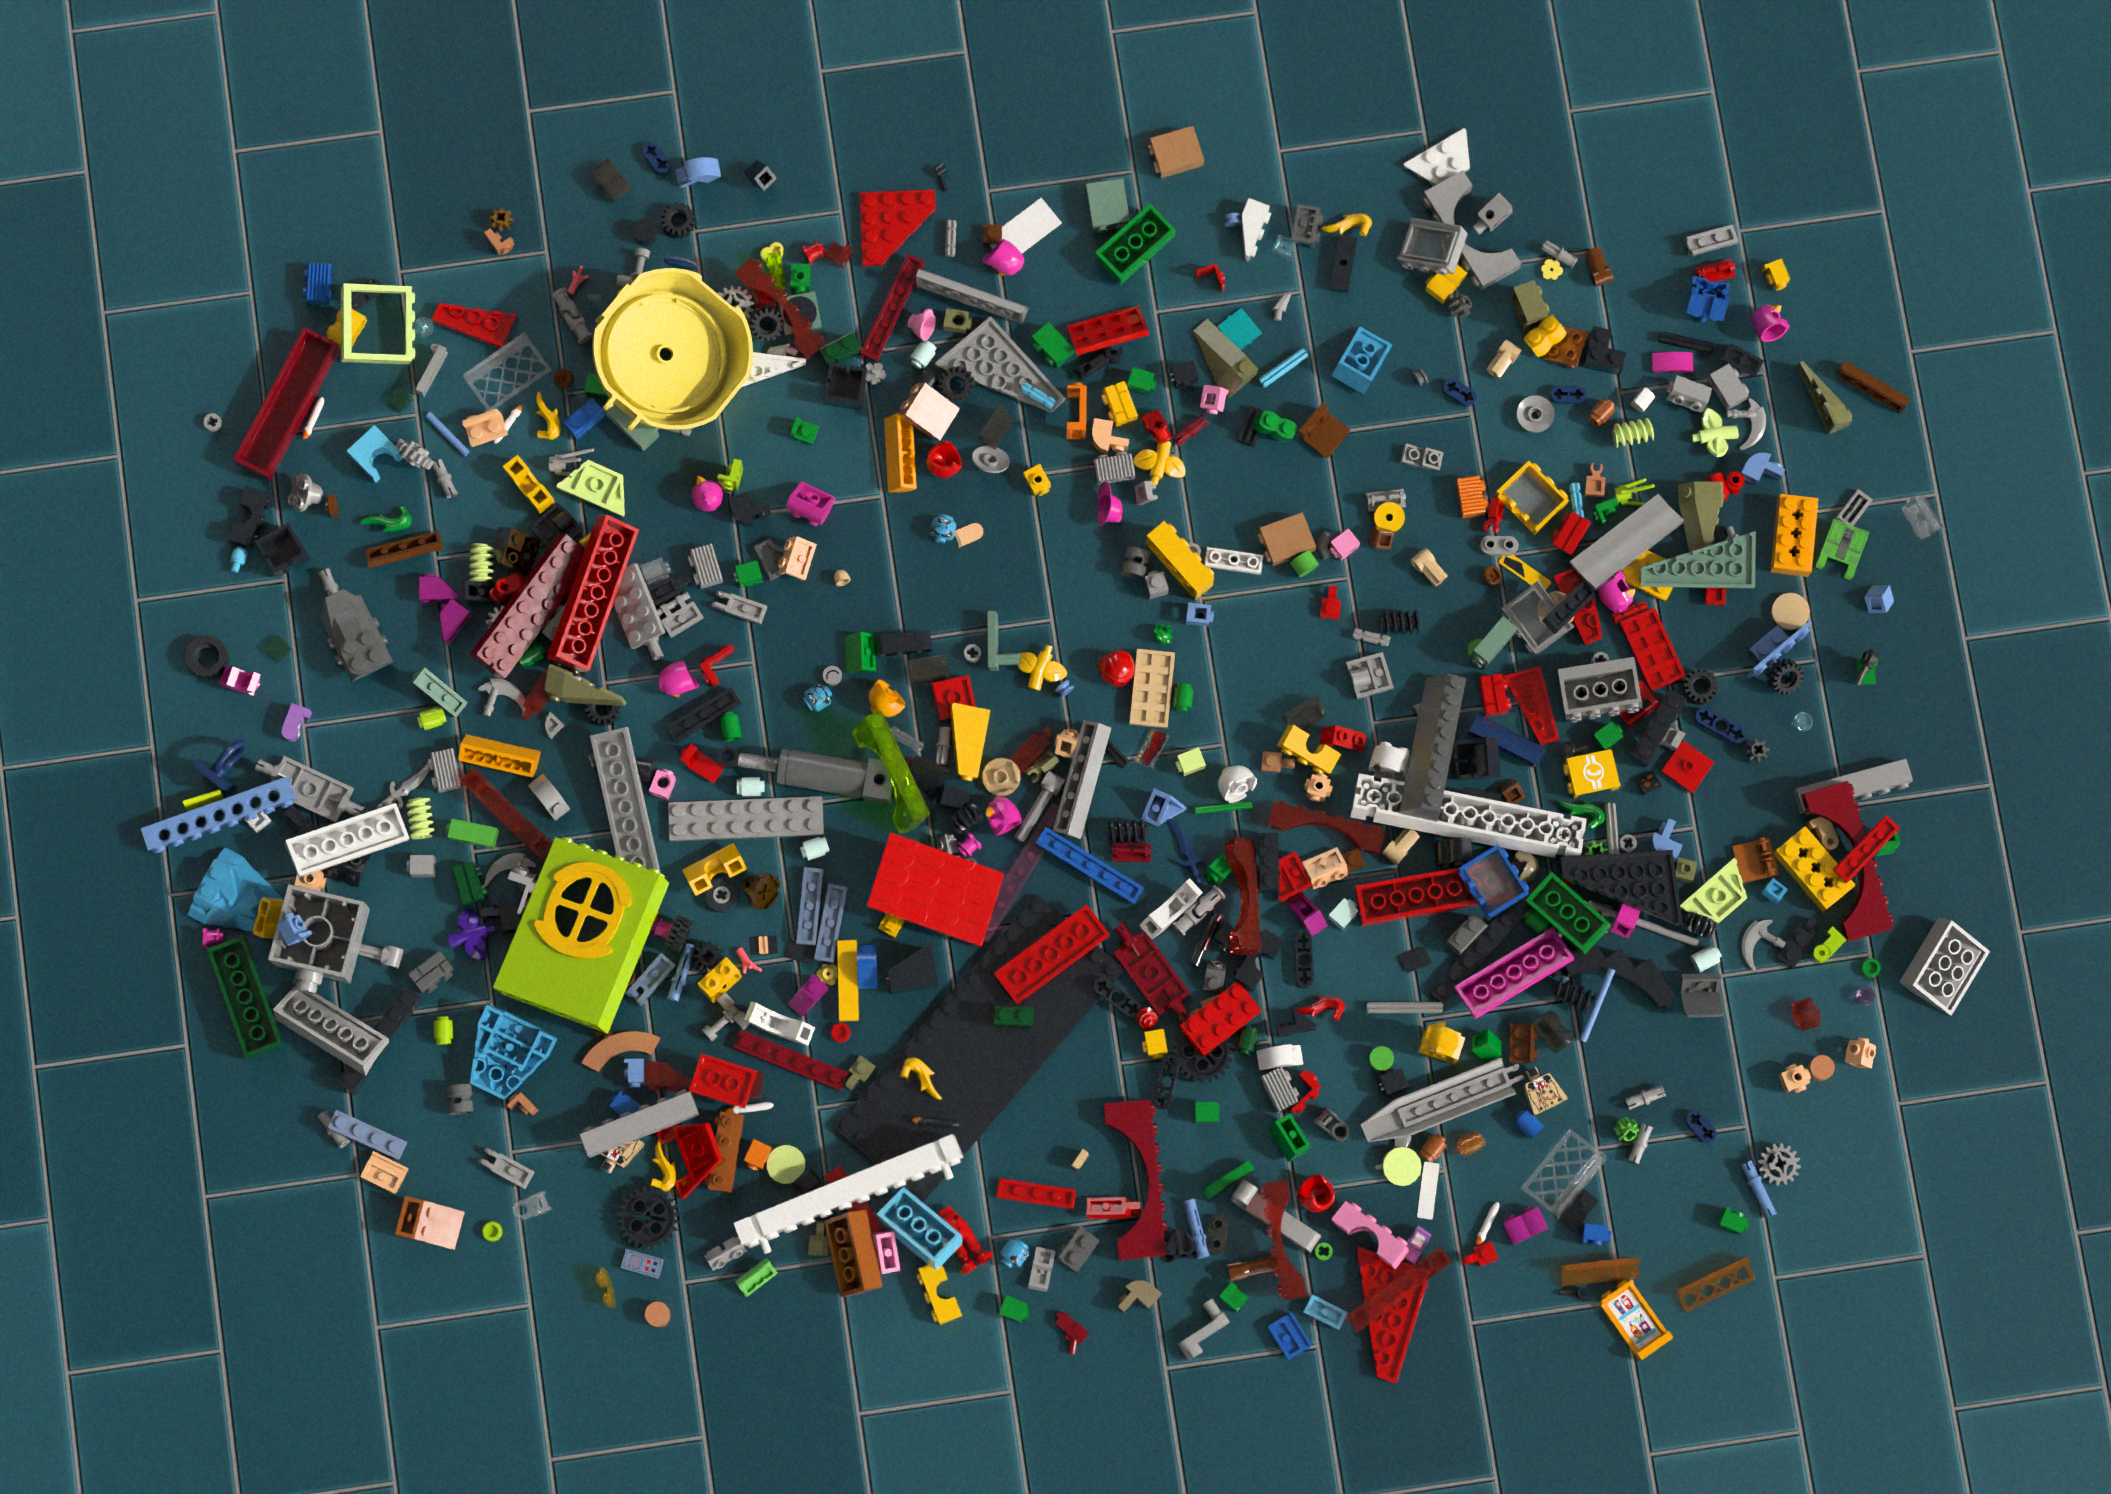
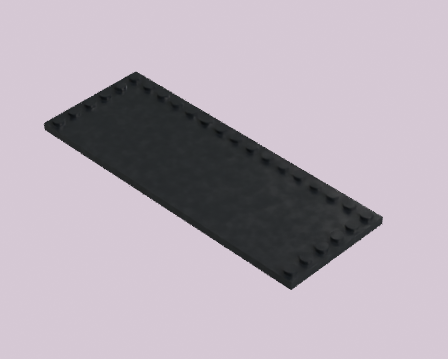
[833,895,1125,1203]

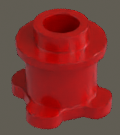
[801,241,825,265]
[1726,472,1745,495]

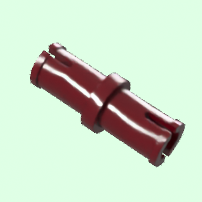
[1172,414,1209,446]

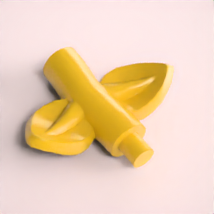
[1133,441,1185,485]
[1017,645,1067,691]

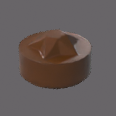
[554,369,574,388]
[1482,566,1502,586]

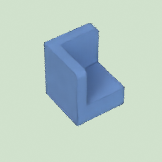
[1864,585,1894,613]

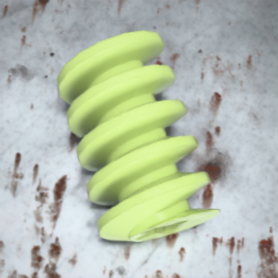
[1612,418,1654,448]
[469,543,494,583]
[406,798,435,839]

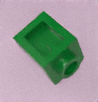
[789,417,819,446]
[1592,497,1619,526]
[1203,853,1236,887]

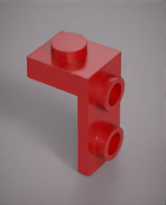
[700,644,735,687]
[1320,725,1366,752]
[680,744,724,783]
[1290,1070,1321,1115]

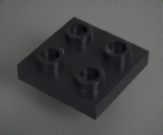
[529,502,584,548]

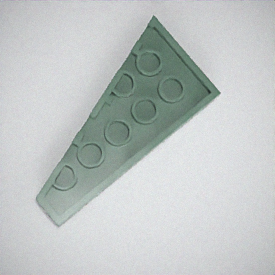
[1640,531,1756,589]

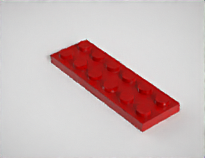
[994,904,1110,1005]

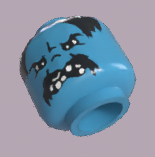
[929,514,956,544]
[803,684,832,712]
[1000,1238,1029,1268]

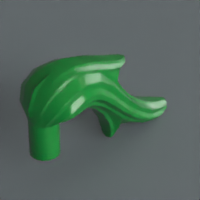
[360,506,412,532]
[1556,800,1605,831]

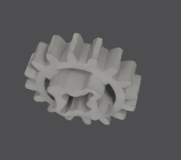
[717,285,755,320]
[395,438,434,469]
[1757,1143,1801,1186]

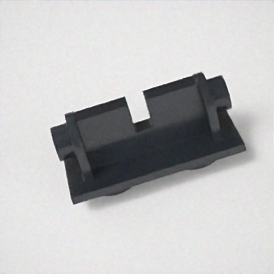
[351,278,383,309]

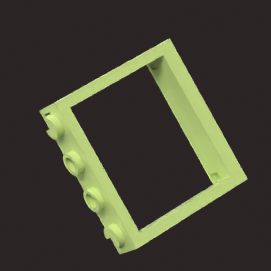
[341,284,415,365]

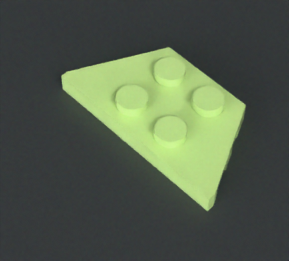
[556,460,625,518]
[1680,858,1747,924]

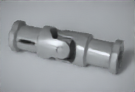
[551,287,593,344]
[1172,885,1226,936]

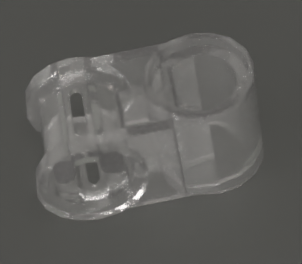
[513,1191,552,1220]

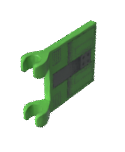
[1816,519,1870,580]

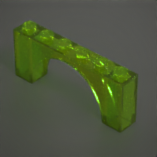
[852,710,930,834]

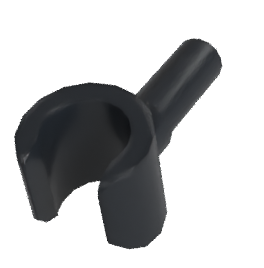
[935,163,948,191]
[1559,1287,1588,1299]

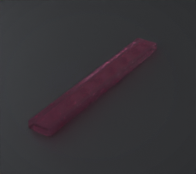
[984,802,1059,943]

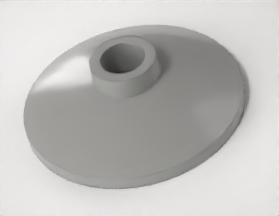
[1517,396,1555,433]
[972,446,1010,473]

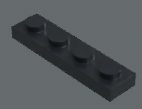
[1541,580,1596,635]
[666,687,742,744]

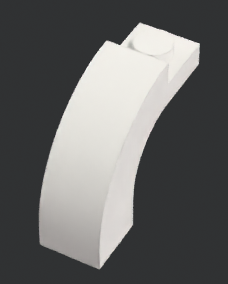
[1139,879,1203,940]
[744,1002,815,1046]

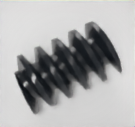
[1379,610,1419,635]
[1108,819,1147,844]
[1554,977,1597,1014]

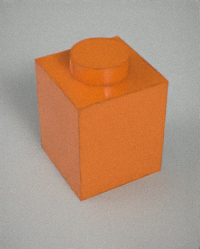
[744,1139,772,1171]

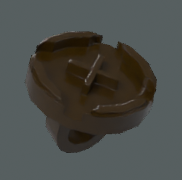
[742,872,780,910]

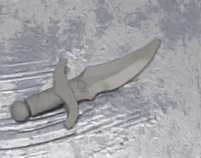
[377,763,430,809]

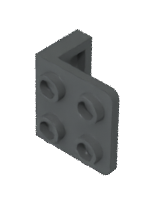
[1679,973,1723,1018]

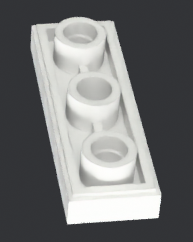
[1204,547,1263,575]

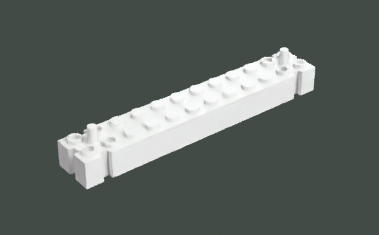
[1350,773,1586,858]
[734,1134,964,1254]

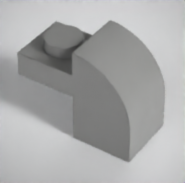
[528,774,570,821]

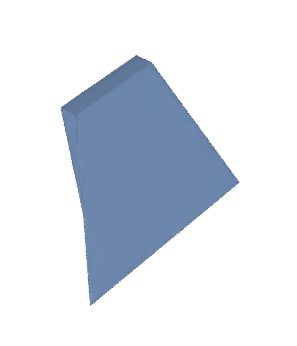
[1141,788,1188,827]

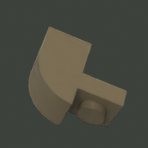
[1117,1280,1162,1313]

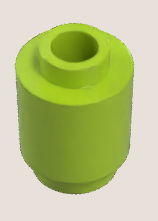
[417,707,447,731]
[433,1017,453,1045]

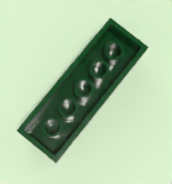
[207,935,285,1060]

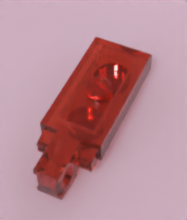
[522,669,549,721]
[1010,727,1053,775]

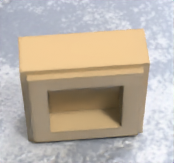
[1072,1149,1089,1170]

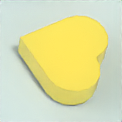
[760,242,784,266]

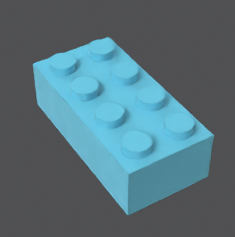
[877,1187,962,1271]

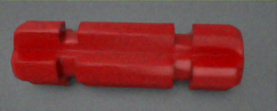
[1611,601,1648,624]

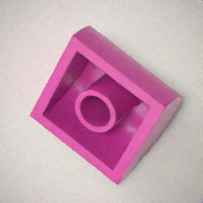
[786,482,836,526]

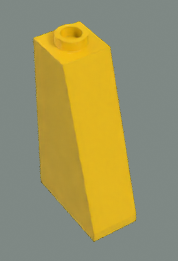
[950,703,990,782]

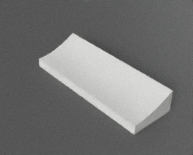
[285,803,409,877]

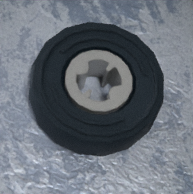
[705,878,739,913]

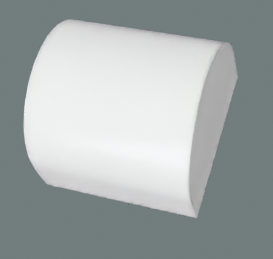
[1630,387,1655,412]

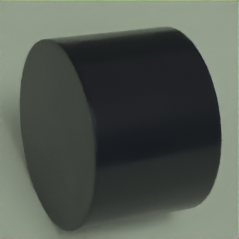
[633,218,658,246]
[636,756,657,783]
[793,1168,822,1195]

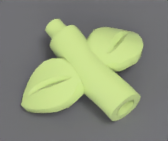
[1692,408,1739,457]

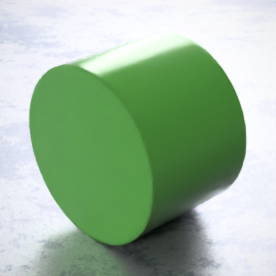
[1290,550,1319,578]
[1368,1046,1394,1072]

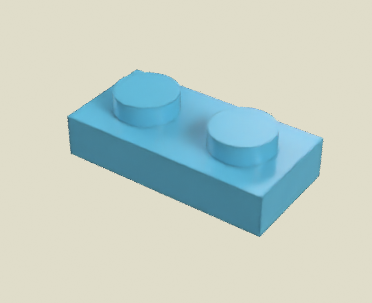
[1303,1294,1348,1330]

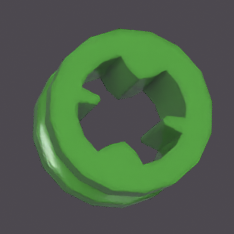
[1315,1243,1333,1261]

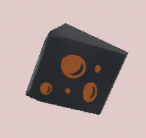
[1635,771,1662,796]

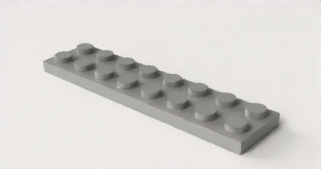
[590,727,661,874]
[668,796,824,842]

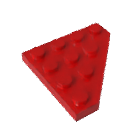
[860,190,936,267]

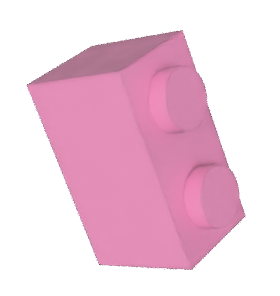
[871,1231,900,1274]

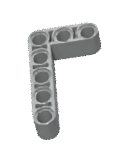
[1230,1180,1321,1253]

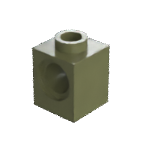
[943,308,972,335]
[1675,858,1697,884]

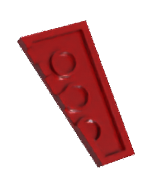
[432,303,517,349]
[1504,666,1560,745]

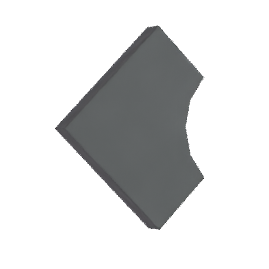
[753,538,785,581]

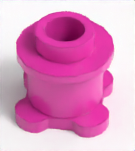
[957,832,982,857]
[652,918,674,941]
[203,928,225,948]

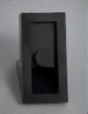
[463,580,496,605]
[1276,1009,1317,1038]
[1559,1189,1599,1232]

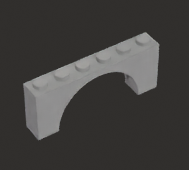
[1422,170,1521,291]

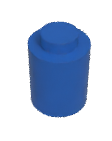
[1514,1109,1544,1140]

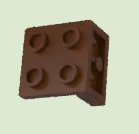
[1298,402,1350,459]

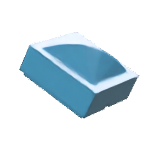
[1761,877,1788,905]

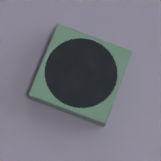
[778,291,822,336]

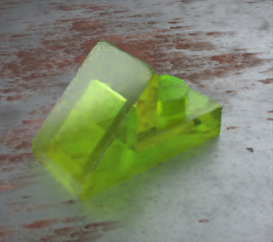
[757,251,786,290]

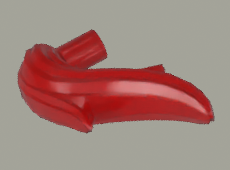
[1292,996,1345,1021]

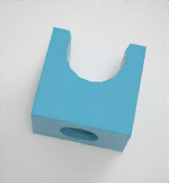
[347,425,402,483]

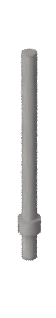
[1588,900,1699,947]

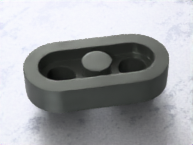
[1206,1215,1228,1255]

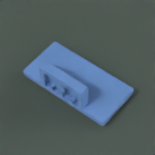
[1747,621,1812,679]

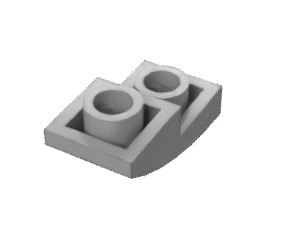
[1400,443,1444,471]

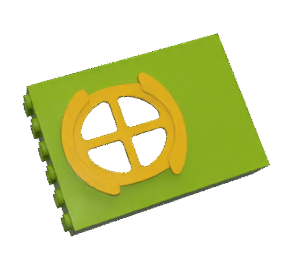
[493,837,669,1034]

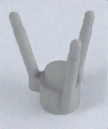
[549,448,594,476]

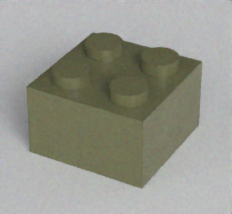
[1509,280,1550,332]

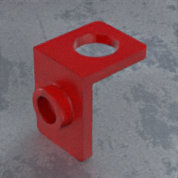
[1195,263,1225,292]

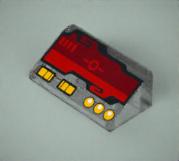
[1134,728,1170,770]

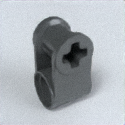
[1313,1107,1349,1143]

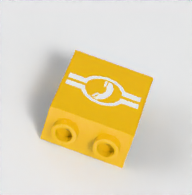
[1563,749,1620,799]

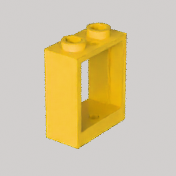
[698,957,742,1004]

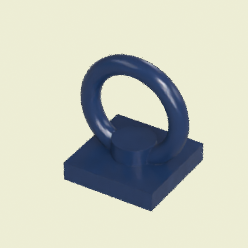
[193,739,247,792]

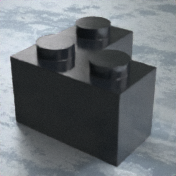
[1583,326,1626,376]

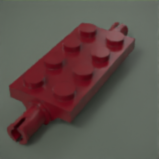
[1113,922,1191,1023]

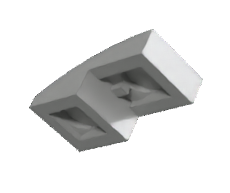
[1028,1247,1056,1292]

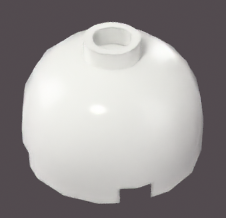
[1218,765,1257,803]

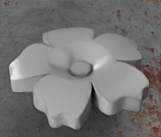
[866,363,886,385]

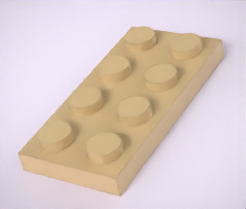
[1129,649,1175,729]

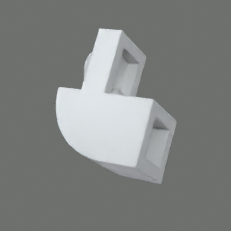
[1256,1044,1303,1070]

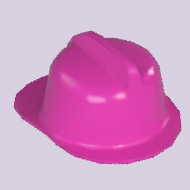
[1097,481,1123,526]

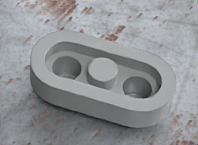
[1480,536,1519,556]

